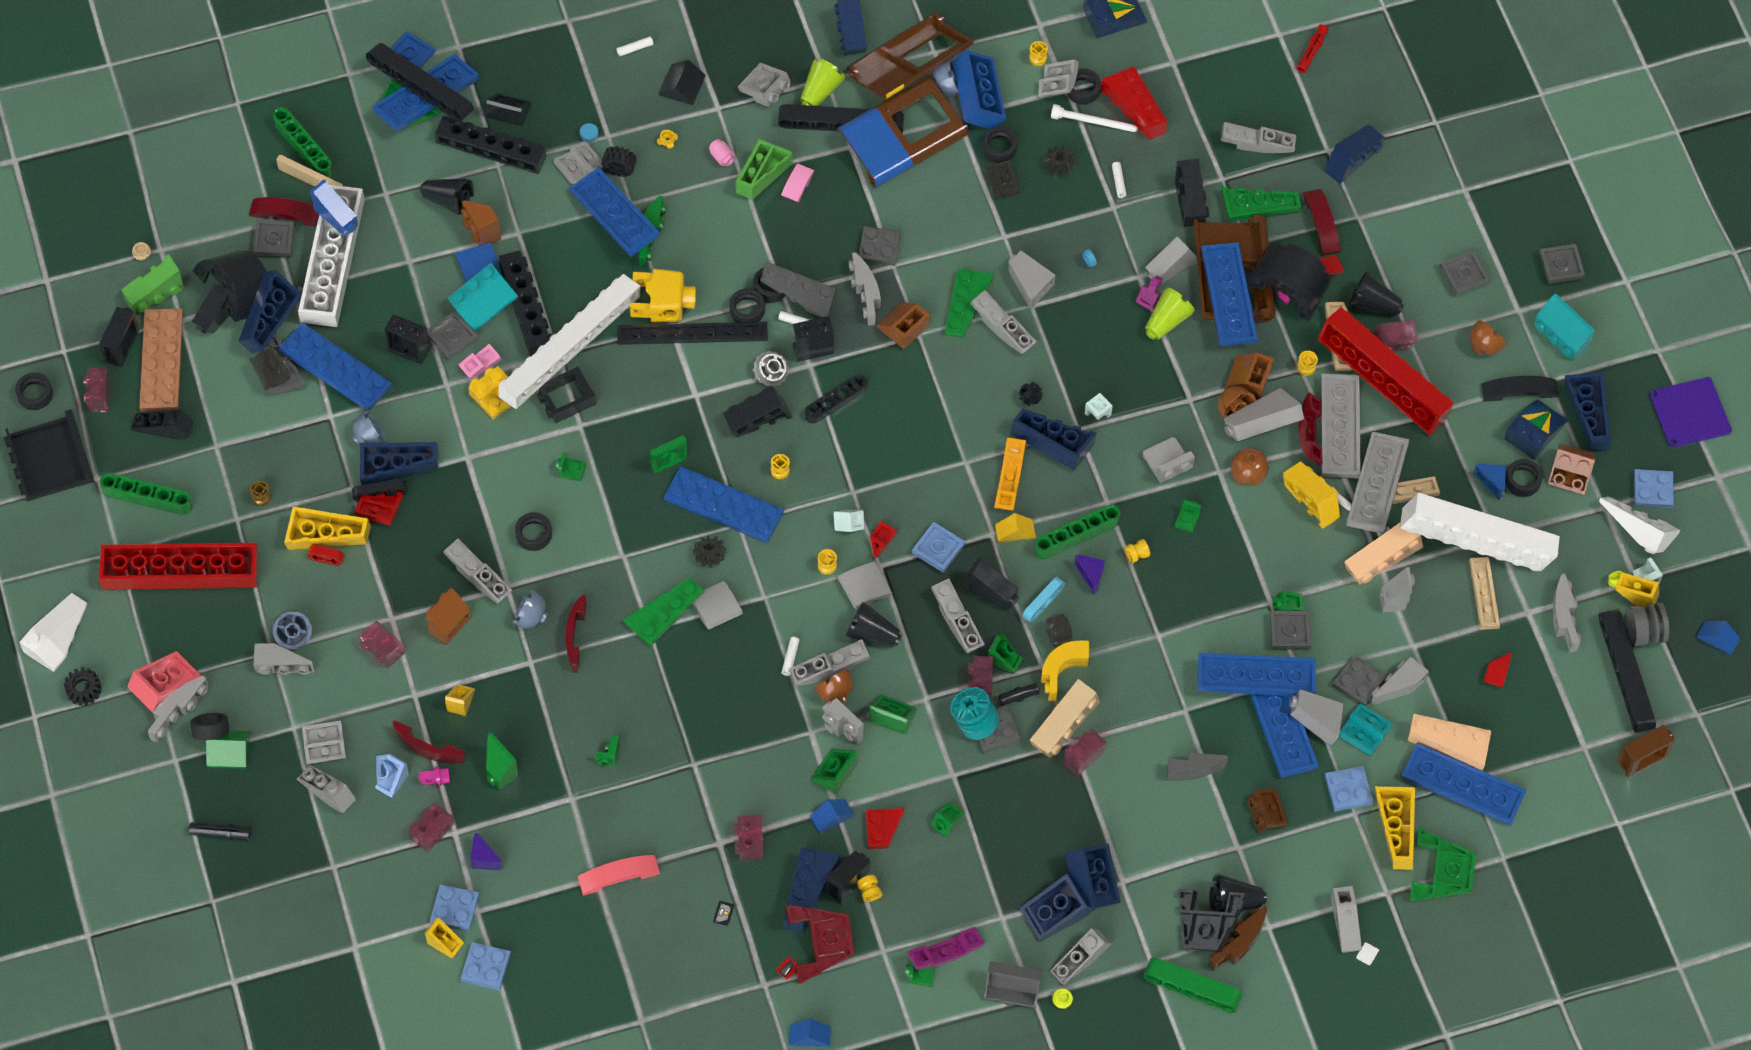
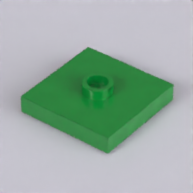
[650,435,688,474]

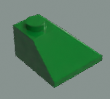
[486,732,518,790]

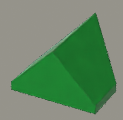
[987,632,1023,674]

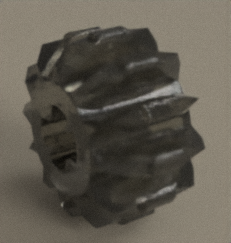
[1044,146,1075,177]
[693,534,726,568]
[1045,614,1073,647]

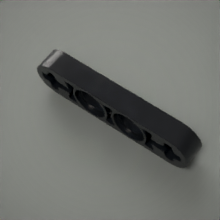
[805,375,867,423]

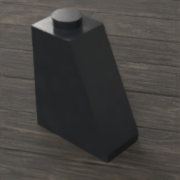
[192,283,229,334]
[967,557,1019,611]
[826,851,871,904]

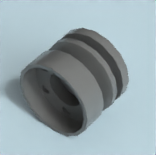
[1625,602,1669,647]

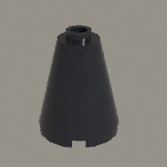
[420,178,474,215]
[1350,272,1404,316]
[846,601,902,648]
[1209,874,1267,912]

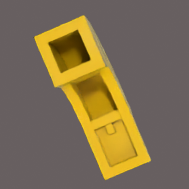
[1041,641,1089,701]

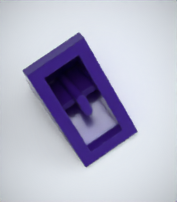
[1074,554,1105,594]
[470,833,503,871]

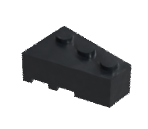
[1174,159,1209,227]
[723,386,792,438]

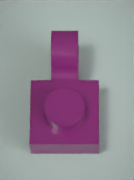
[1135,275,1163,311]

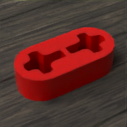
[307,545,345,566]

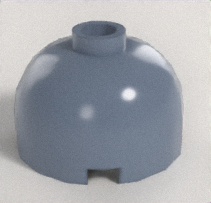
[932,60,959,97]
[352,410,388,445]
[512,589,548,629]
[272,610,312,650]

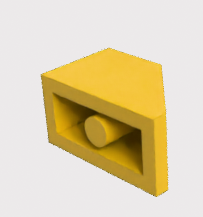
[1615,572,1659,608]

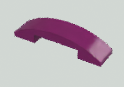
[907,927,985,970]

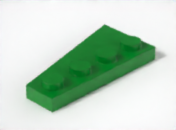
[1221,186,1301,221]

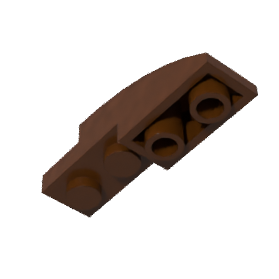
[1209,905,1268,971]

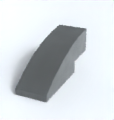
[1167,753,1228,781]

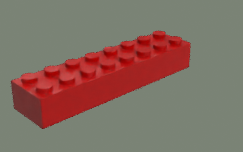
[1318,307,1454,435]
[99,543,259,590]

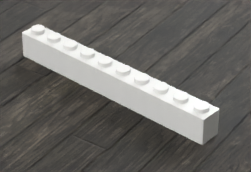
[499,274,640,409]

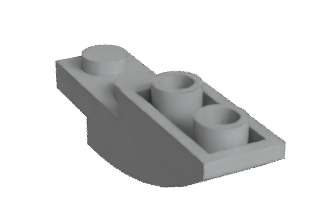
[1221,122,1296,153]
[849,252,881,326]
[970,290,1037,354]
[444,539,512,604]
[1553,574,1581,653]
[931,579,985,653]
[789,639,870,686]
[148,676,209,743]

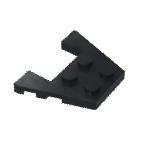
[1178,889,1249,952]

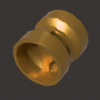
[250,481,271,506]

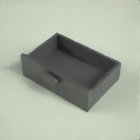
[984,961,1042,1008]

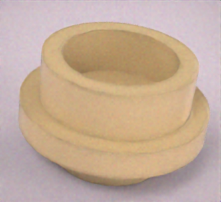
[132,242,151,260]

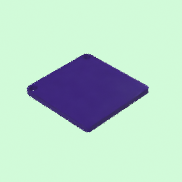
[1649,377,1732,448]

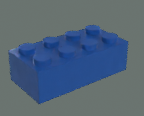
[952,50,1006,129]

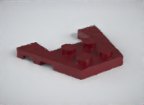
[785,905,854,984]

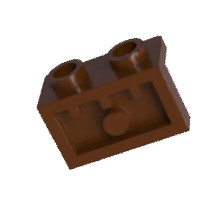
[1247,789,1288,833]

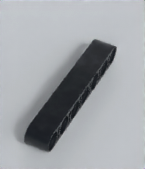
[366,43,474,122]
[778,104,904,133]
[1598,609,1656,733]

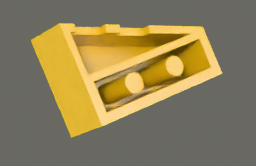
[1283,461,1340,529]

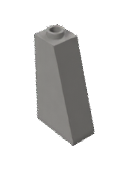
[1224,388,1304,441]

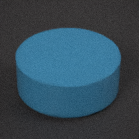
[580,123,598,142]
[1082,248,1097,268]

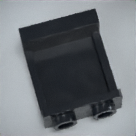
[792,316,834,362]

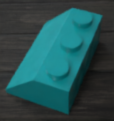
[448,263,518,332]
[1534,293,1595,361]

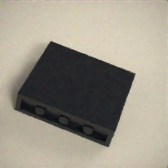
[4,409,94,502]

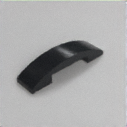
[1481,376,1559,402]

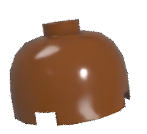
[1469,320,1507,356]
[1217,386,1256,418]
[1230,448,1269,486]
[814,669,853,703]

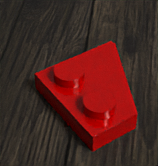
[354,492,403,526]
[866,808,904,850]

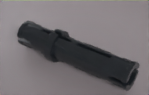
[189,822,251,840]

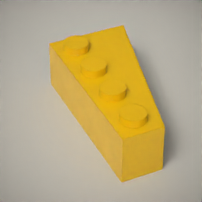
[284,507,371,550]
[1375,786,1415,870]

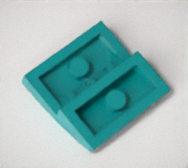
[1339,703,1393,756]

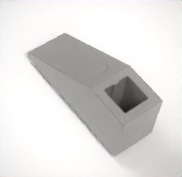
[1379,567,1415,613]
[253,643,315,675]
[1371,657,1429,705]
[297,765,356,813]
[1330,886,1362,953]
[1050,928,1112,986]

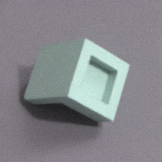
[1084,393,1112,420]
[834,509,864,532]
[1632,557,1663,584]

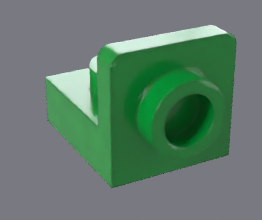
[556,453,586,482]
[1175,500,1202,533]
[1272,590,1304,611]
[595,735,620,766]
[931,802,965,837]
[905,961,935,987]

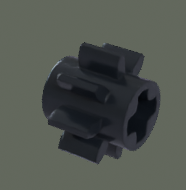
[1019,381,1043,406]

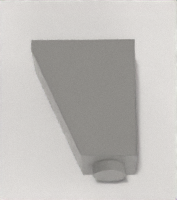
[1145,236,1197,284]
[1008,251,1056,309]
[1289,689,1344,745]

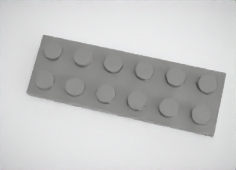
[1321,374,1360,478]
[1346,432,1409,534]

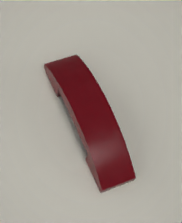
[1303,189,1341,256]
[249,197,319,227]
[1298,392,1323,466]
[565,595,587,673]
[392,720,465,764]

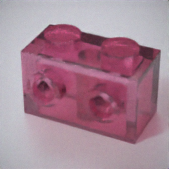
[1374,319,1418,350]
[84,367,110,412]
[360,620,405,668]
[968,656,993,699]
[1063,729,1107,777]
[409,803,454,853]
[734,815,764,861]

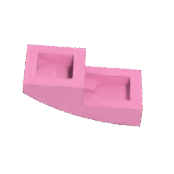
[781,164,814,203]
[458,344,502,379]

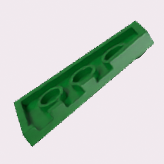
[945,268,994,338]
[622,578,704,647]

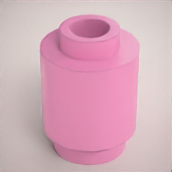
[709,139,735,166]

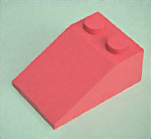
[128,651,201,713]

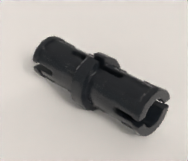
[999,683,1039,706]

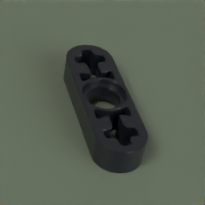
[351,479,408,502]

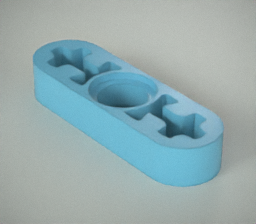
[1022,577,1065,623]

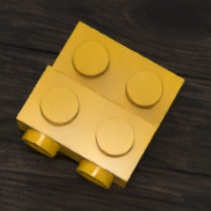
[468,366,511,419]

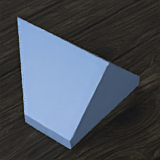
[375,754,409,797]

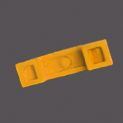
[994,437,1026,511]

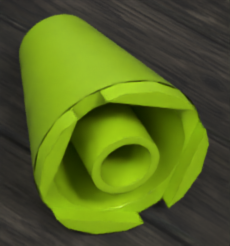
[800,58,845,106]
[1145,288,1195,340]

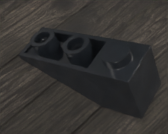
[131,410,194,439]

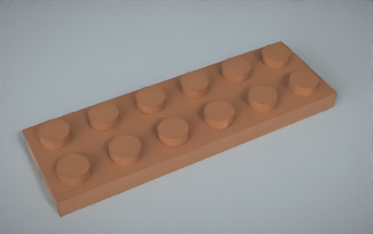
[140,309,183,412]

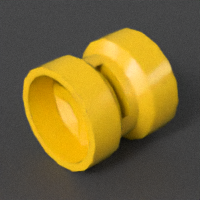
[1029,41,1048,66]
[1297,351,1318,376]
[771,454,790,480]
[1125,539,1150,563]
[818,549,837,575]
[857,875,882,902]

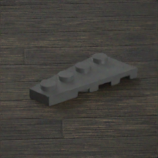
[760,262,835,317]
[259,333,306,396]

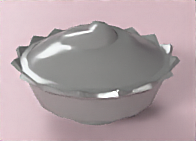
[753,351,789,387]

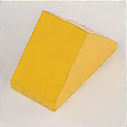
[995,513,1036,543]
[445,684,475,716]
[425,917,464,958]

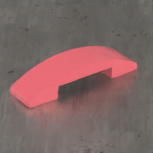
[578,855,660,896]

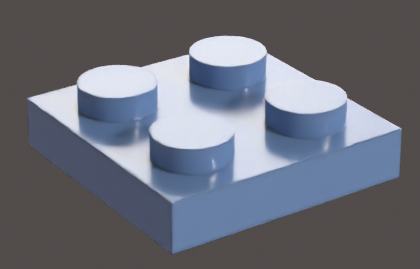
[1634,469,1674,509]
[912,522,965,573]
[1324,766,1373,812]
[430,885,479,932]
[461,942,511,991]

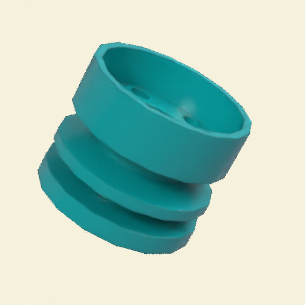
[950,687,1000,740]

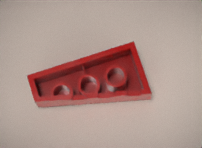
[1100,66,1167,140]

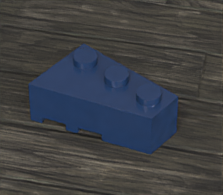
[834,0,867,55]
[1324,124,1385,184]

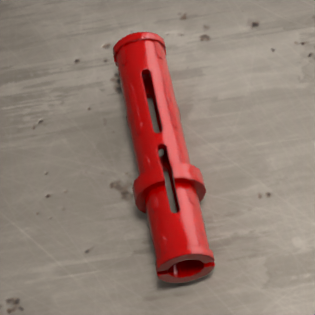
[1296,24,1329,73]

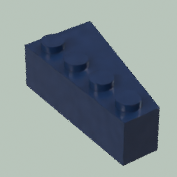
[238,270,302,353]
[1564,372,1611,451]
[1010,408,1097,471]
[360,442,439,485]
[784,847,840,933]

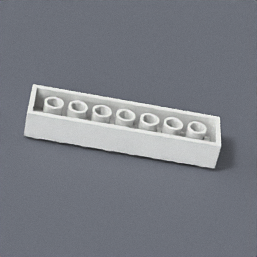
[298,185,365,327]
[1400,493,1560,571]

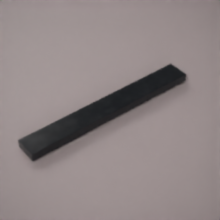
[617,322,768,345]

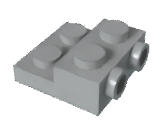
[738,63,791,107]
[822,698,864,745]

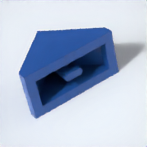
[1473,463,1506,500]
[1697,621,1740,655]
[810,799,854,834]
[789,1019,831,1047]

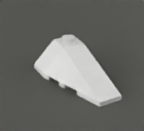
[20,593,87,672]

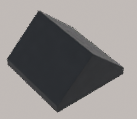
[659,60,706,105]
[486,93,531,126]

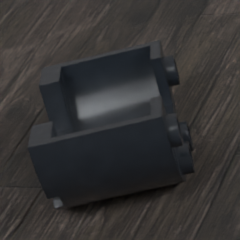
[1247,243,1331,321]
[193,250,267,322]

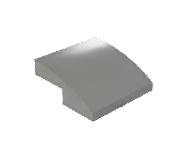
[1038,59,1079,98]
[554,141,605,185]
[838,562,892,609]
[693,581,743,630]
[302,721,346,765]

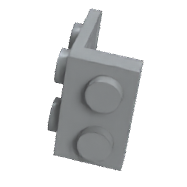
[1143,437,1195,483]

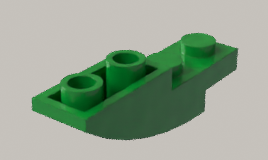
[639,196,666,268]

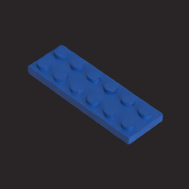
[373,54,479,132]
[569,167,660,257]
[1201,243,1257,346]
[279,323,392,411]
[664,466,784,544]
[1197,653,1316,696]
[1250,694,1319,779]
[1401,743,1526,826]

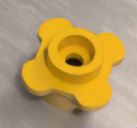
[657,130,678,149]

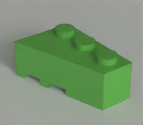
[736,139,793,200]
[121,254,184,315]

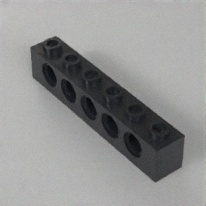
[435,116,547,174]
[499,250,552,357]

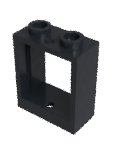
[99,307,139,367]
[384,314,430,365]
[536,367,596,423]

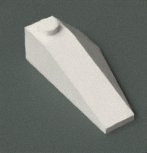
[1599,497,1680,554]

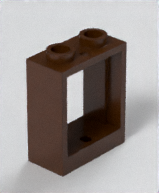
[1617,725,1674,777]

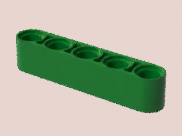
[273,107,333,178]
[100,473,192,515]
[1035,505,1120,559]
[1143,957,1243,1013]

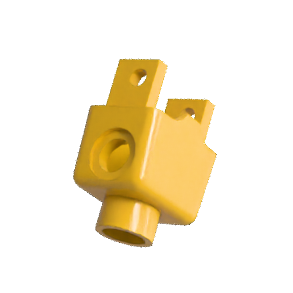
[630,269,696,322]

